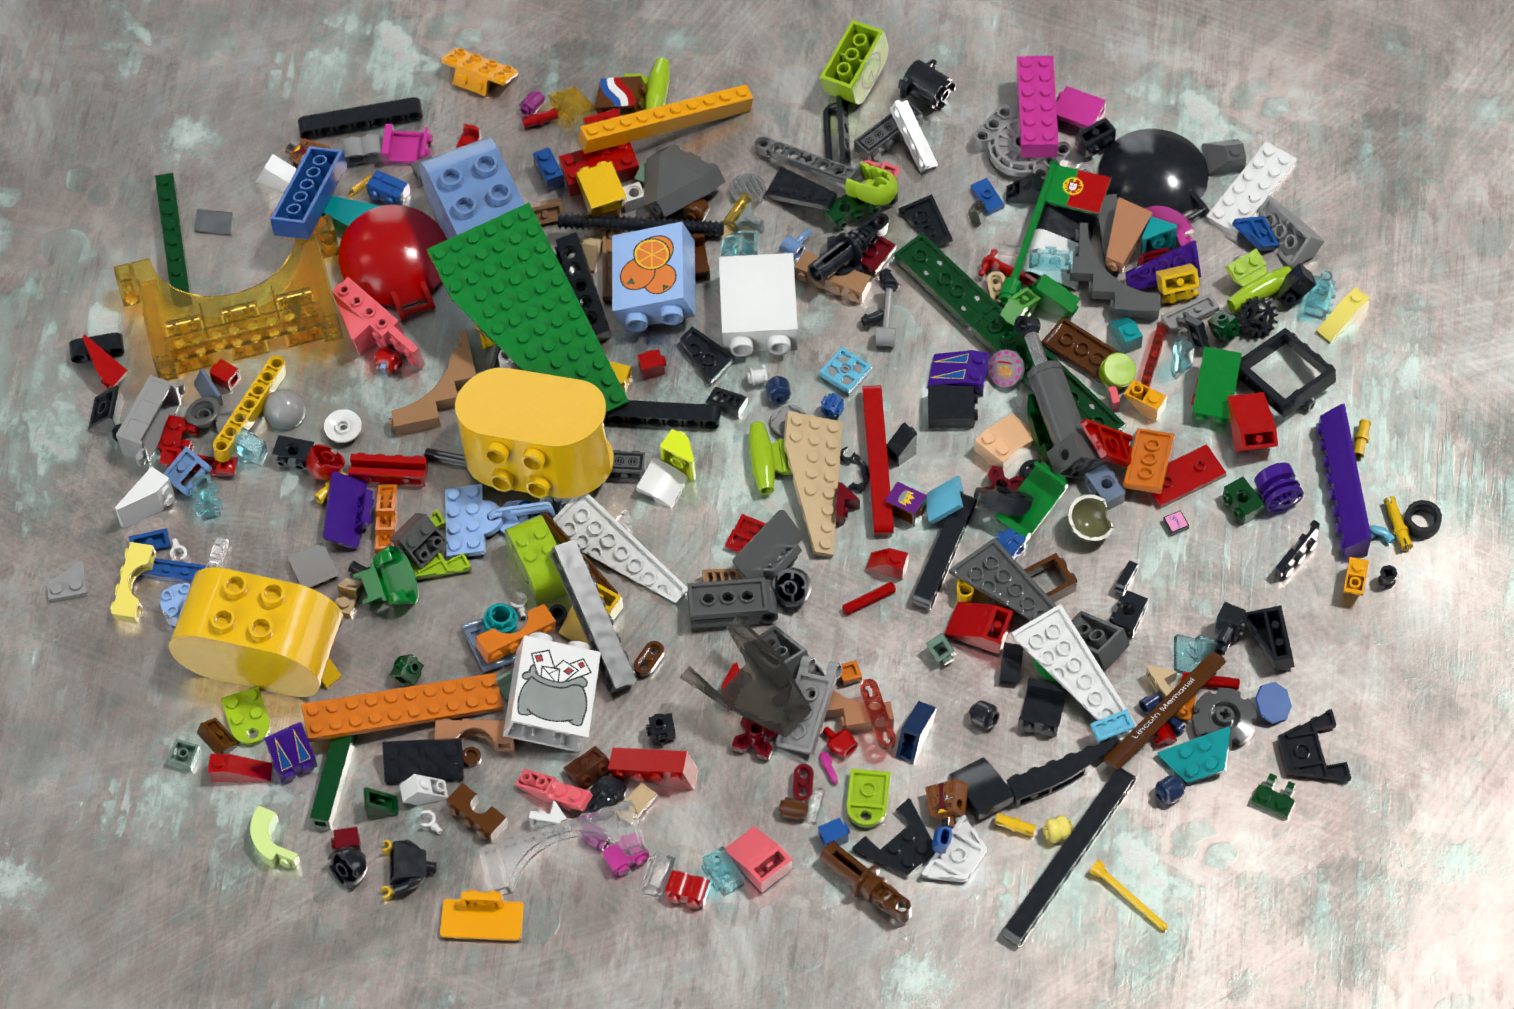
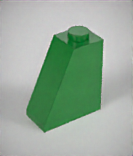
[1028,273,1080,318]

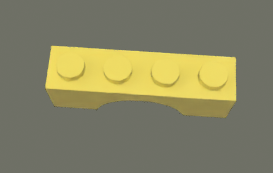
[110,542,157,624]

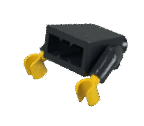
[381,840,437,901]

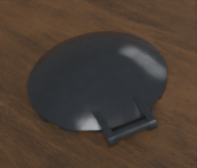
[1098,129,1210,222]

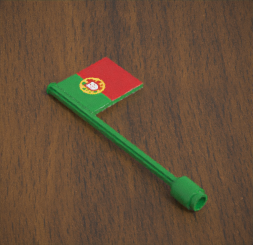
[999,161,1111,304]

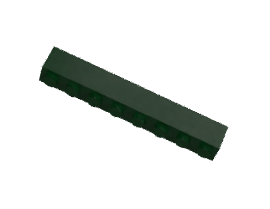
[155,173,193,308]

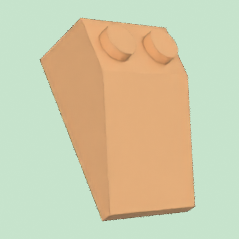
[974,413,1034,472]

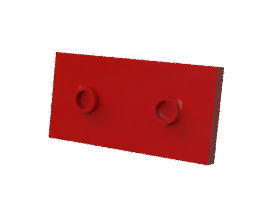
[1149,444,1227,509]

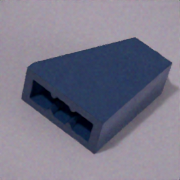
[895,701,937,764]

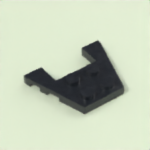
[1278,709,1351,782]
[852,798,936,878]

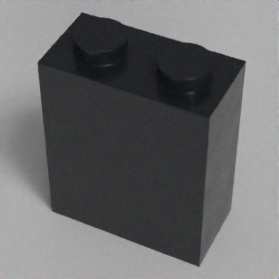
[928,386,978,428]

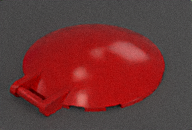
[338,205,447,321]

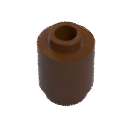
[779,797,809,820]

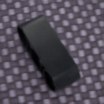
[69,332,125,363]

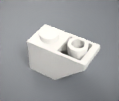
[400,774,448,805]

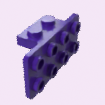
[323,472,374,549]

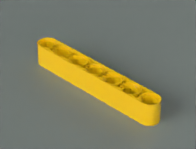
[213,355,286,462]

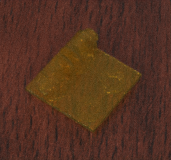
[548,86,595,124]

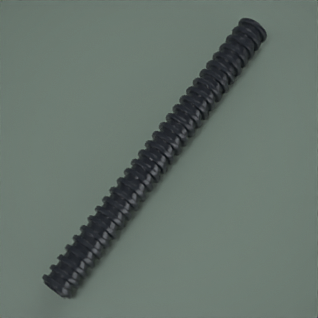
[558,212,724,237]

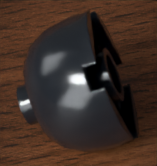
[772,567,812,607]
[328,846,367,888]

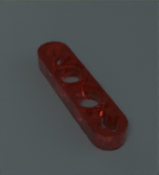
[1141,323,1168,387]
[860,679,896,750]

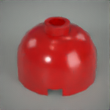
[306,444,345,480]

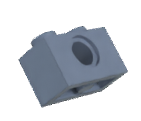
[1085,464,1126,511]

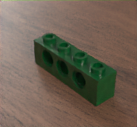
[823,192,898,231]

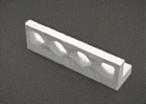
[889,100,938,173]

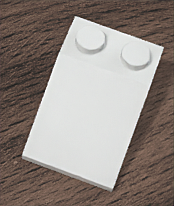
[115,467,175,528]

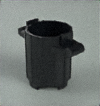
[898,59,956,110]

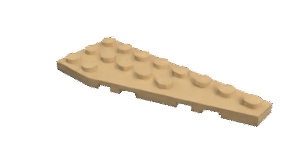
[783,411,842,558]

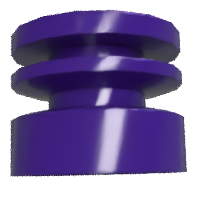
[1254,462,1304,512]

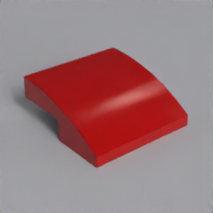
[725,514,766,553]

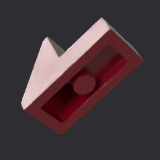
[836,482,860,525]

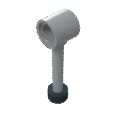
[876,279,898,347]

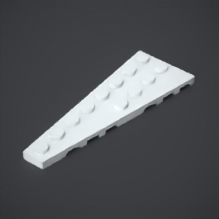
[553,493,688,604]
[1011,604,1137,742]

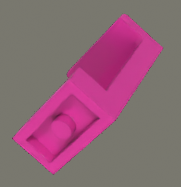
[1056,86,1106,129]
[381,124,433,166]

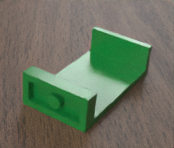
[1192,346,1242,424]
[995,461,1068,541]

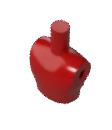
[823,727,858,759]

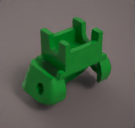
[353,546,419,605]

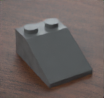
[1071,611,1130,670]
[744,625,809,687]

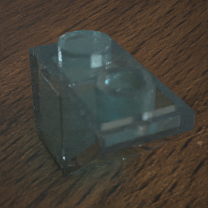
[721,229,760,256]
[234,427,268,467]

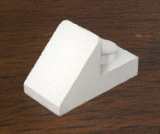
[529,801,570,833]

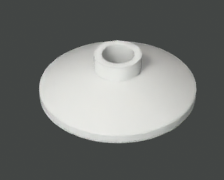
[324,409,362,443]

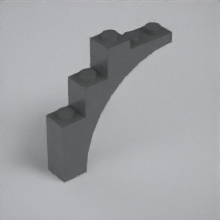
[1066,223,1160,319]

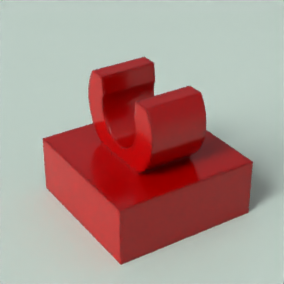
[1153,723,1177,746]

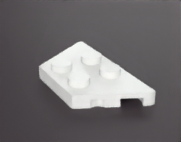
[921,815,987,883]

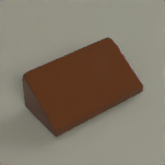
[197,718,239,754]

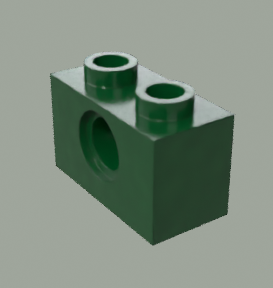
[1222,476,1265,525]

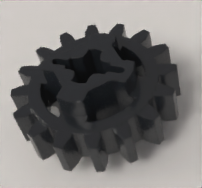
[1237,296,1278,337]

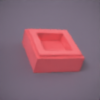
[1108,386,1120,412]

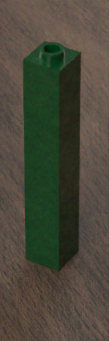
[310,734,357,830]

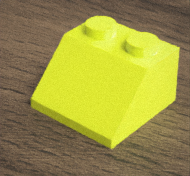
[660,429,696,481]

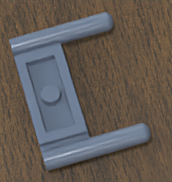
[461,617,516,672]

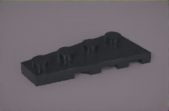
[765,166,838,211]

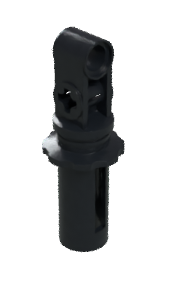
[808,213,889,283]

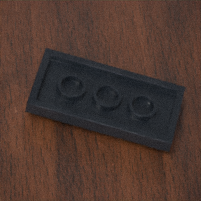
[382,738,465,782]

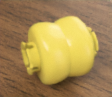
[1043,815,1074,843]

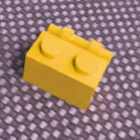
[1155,264,1200,304]

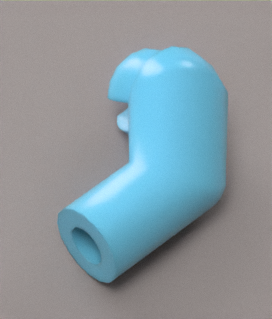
[1370,525,1396,545]

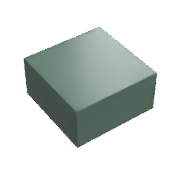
[167,739,201,772]

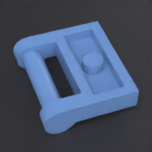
[163,446,213,497]

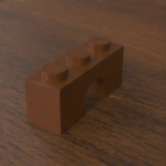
[446,783,508,842]

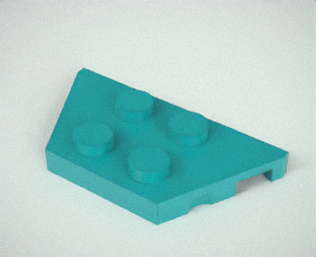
[1157,726,1231,784]

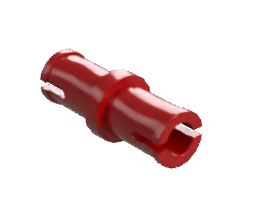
[521,107,559,129]

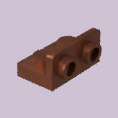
[563,746,610,790]

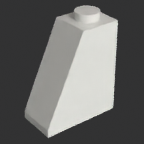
[256,154,297,193]

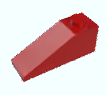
[82,334,130,389]
[208,754,272,782]

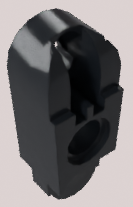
[974,485,1034,516]

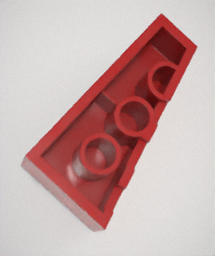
[608,748,699,790]

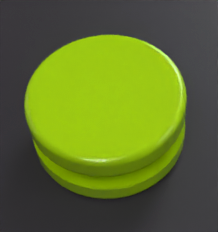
[1099,353,1136,390]

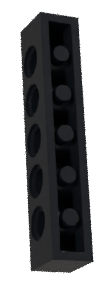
[554,232,612,341]

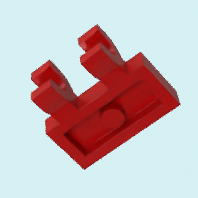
[158,415,199,452]

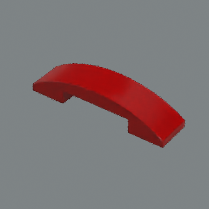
[159,446,238,477]

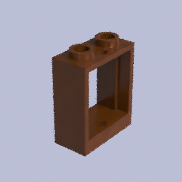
[1024,553,1077,602]

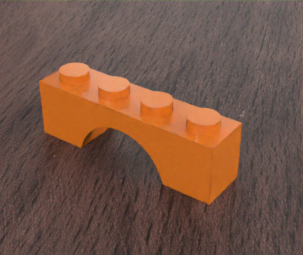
[476,604,556,664]

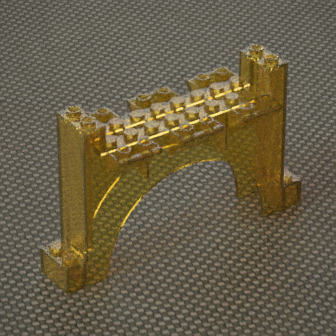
[113,214,343,381]

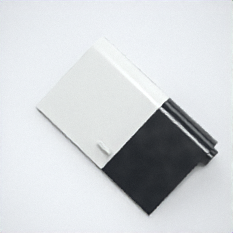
[1023,203,1096,291]

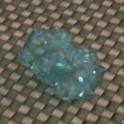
[190,474,223,522]
[701,846,744,897]

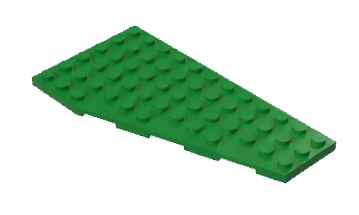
[427,203,629,413]

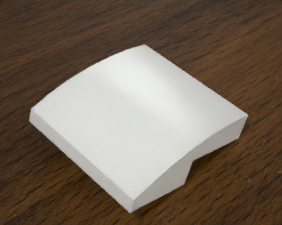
[636,457,688,509]

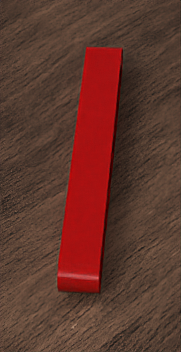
[862,385,894,535]

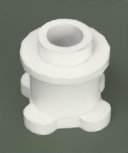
[747,364,768,387]

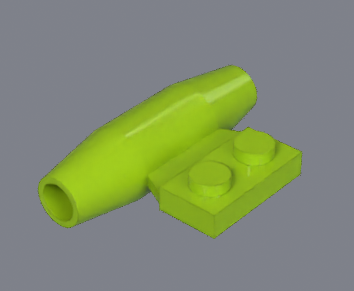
[624,58,670,110]
[1225,248,1292,313]
[749,421,792,495]

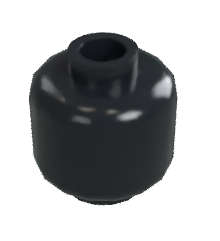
[969,700,1000,729]

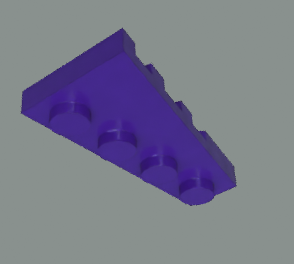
[1125,240,1201,290]

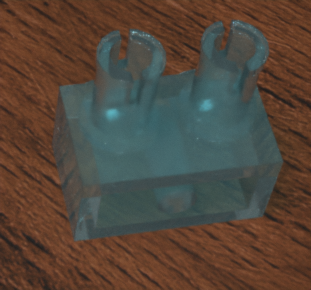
[1303,271,1338,321]

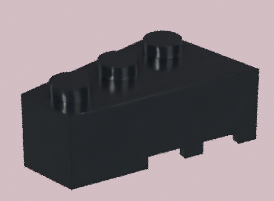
[1245,605,1295,671]

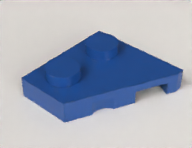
[1232,216,1279,251]

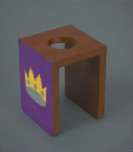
[886,482,927,526]

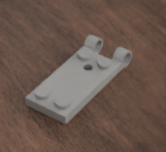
[775,655,842,755]

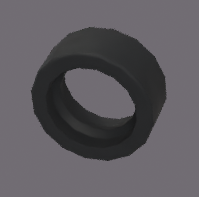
[1404,500,1442,539]

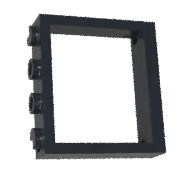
[1238,328,1336,418]

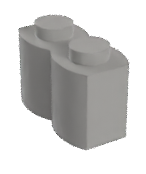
[343,134,382,166]

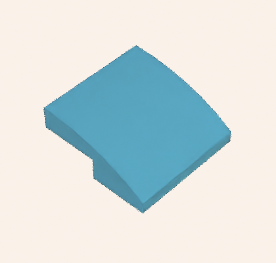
[926,475,964,524]

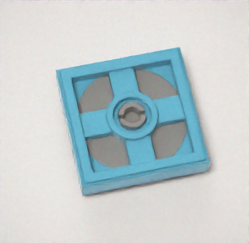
[819,347,872,395]

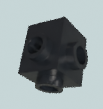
[646,713,676,743]

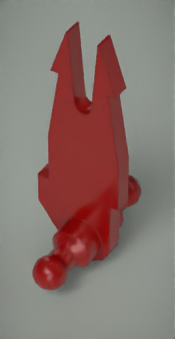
[978,249,1037,285]

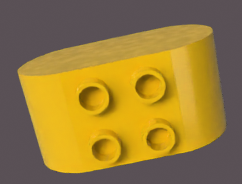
[455,368,614,499]
[169,567,343,697]

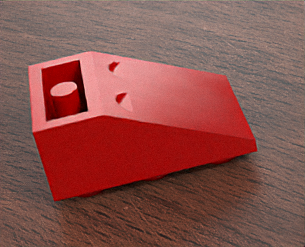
[1227,392,1278,453]
[944,602,1013,655]

